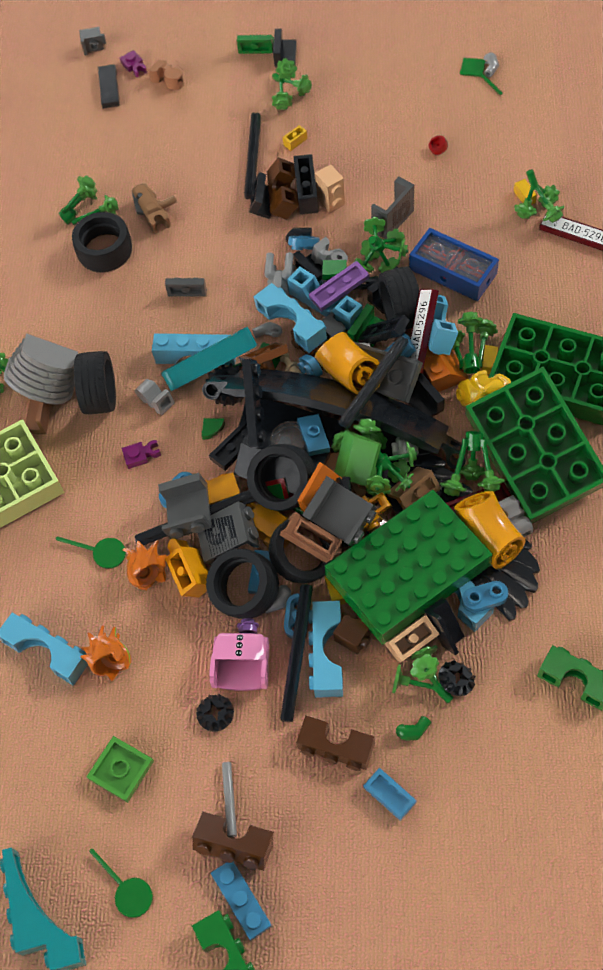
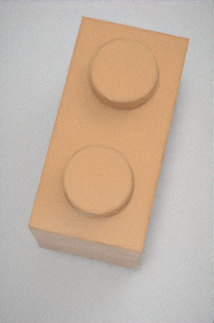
[315,164,345,213]
[385,615,439,662]

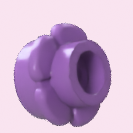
[236,618,259,634]

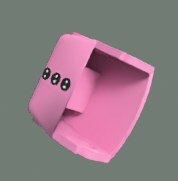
[210,633,269,691]

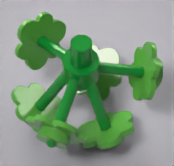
[354,217,409,273]
[366,442,417,497]

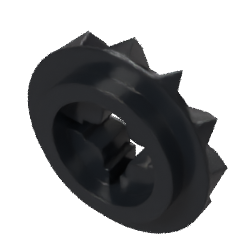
[438,660,476,696]
[196,694,234,732]

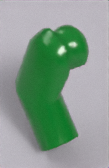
[396,716,431,741]

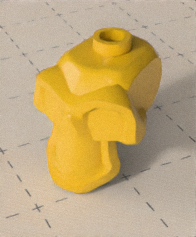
[456,370,511,407]

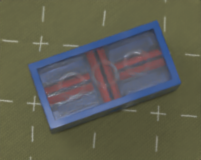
[409,228,499,302]

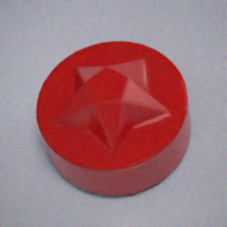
[428,135,448,155]

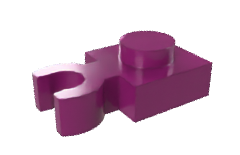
[119,50,147,78]
[122,440,161,469]

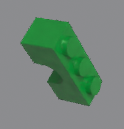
[537,645,603,711]
[192,910,255,970]

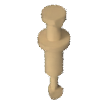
[280,353,301,373]

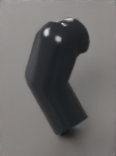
[286,228,312,243]

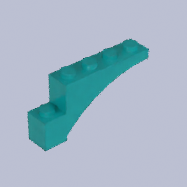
[0,847,86,970]

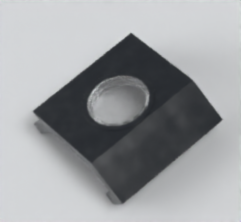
[234,400,349,494]

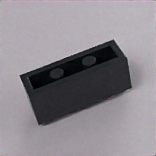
[294,154,318,214]

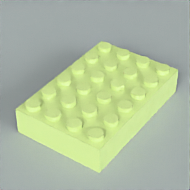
[0,419,65,528]

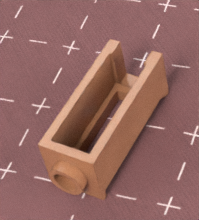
[280,512,343,563]

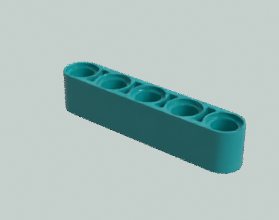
[161,327,257,391]

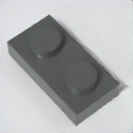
[165,277,207,296]

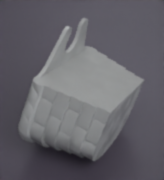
[3,333,78,404]

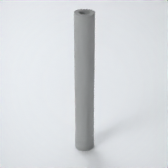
[222,762,237,838]

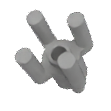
[264,252,296,295]

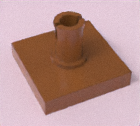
[239,342,289,370]

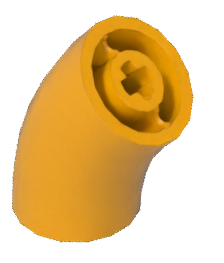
[315,332,381,395]
[454,491,526,569]

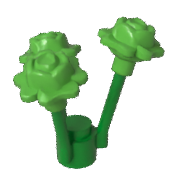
[58,175,119,225]
[452,312,498,374]
[440,431,505,497]

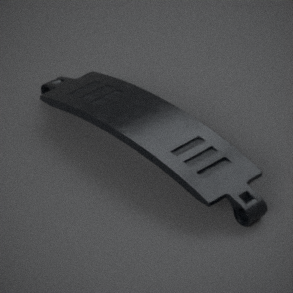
[202,369,468,469]

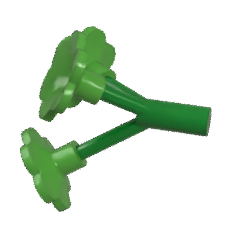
[392,645,454,704]

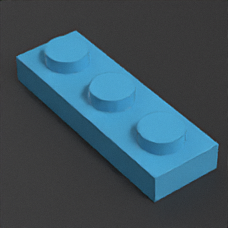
[211,862,272,941]

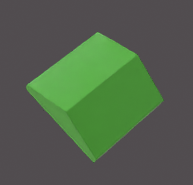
[334,430,381,486]

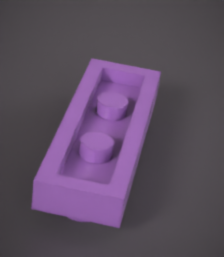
[309,261,369,312]

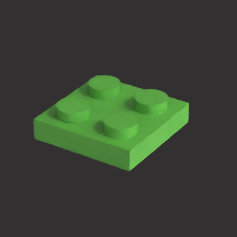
[87,736,154,803]

